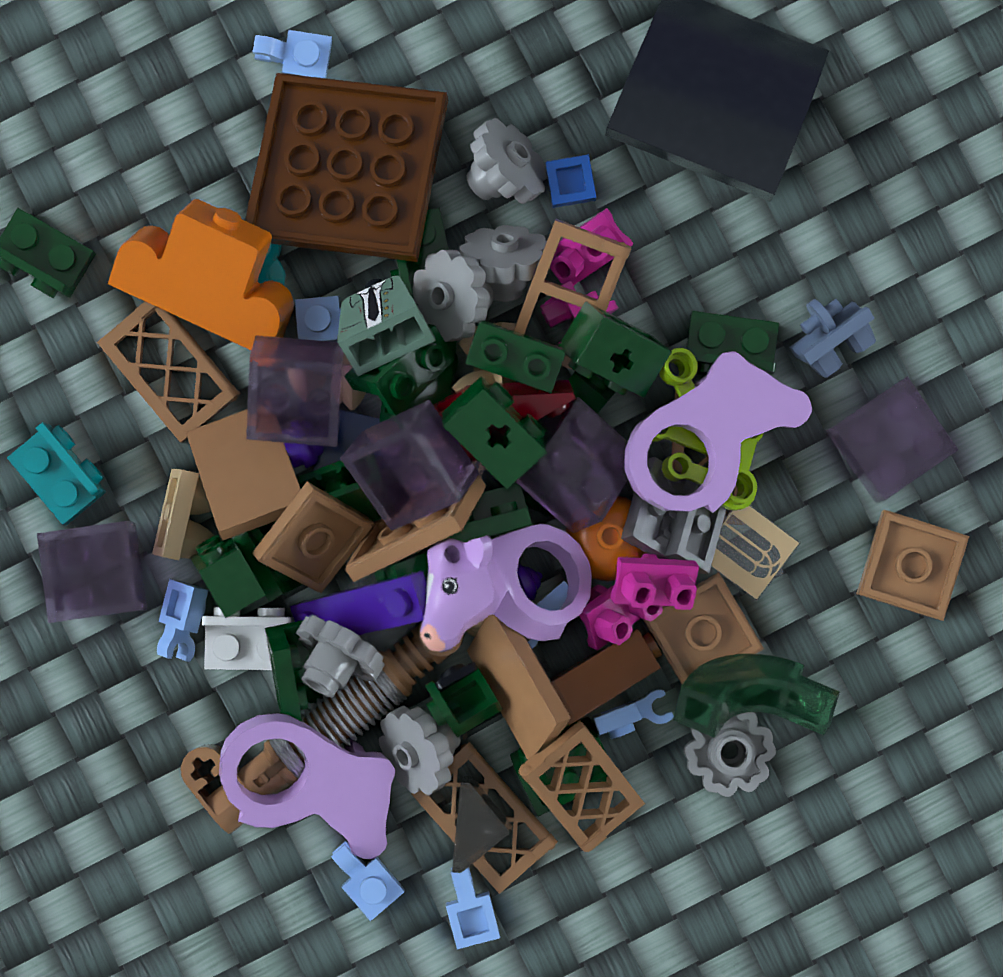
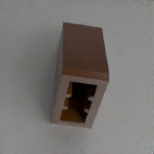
[549,629,662,725]

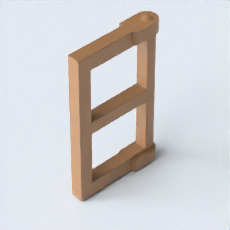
[514,219,632,370]

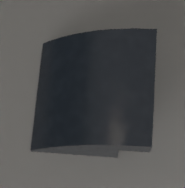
[605,0,829,202]

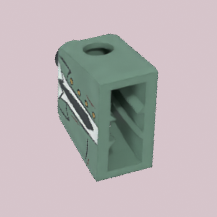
[337,276,435,376]

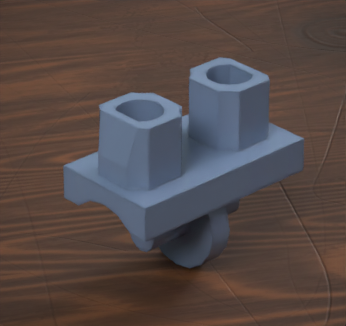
[789,299,876,378]

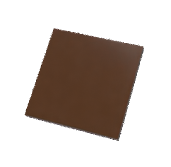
[245,73,448,262]

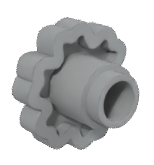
[467,118,547,204]
[460,225,547,302]
[412,250,493,342]
[296,615,385,697]
[684,705,776,797]
[379,706,460,795]

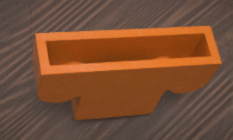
[108,199,294,358]

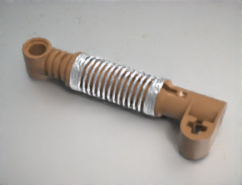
[181,621,465,834]

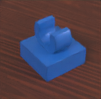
[545,154,596,208]

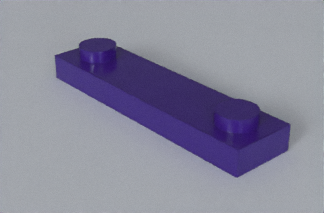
[290,571,427,635]

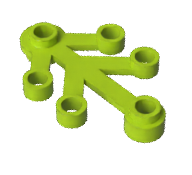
[652,348,764,511]

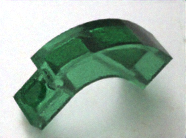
[674,654,840,738]

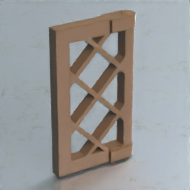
[97,301,240,443]
[519,720,645,852]
[411,742,558,894]

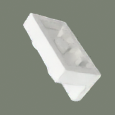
[202,607,295,670]

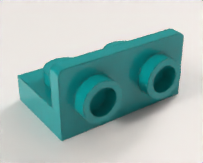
[7,422,106,526]

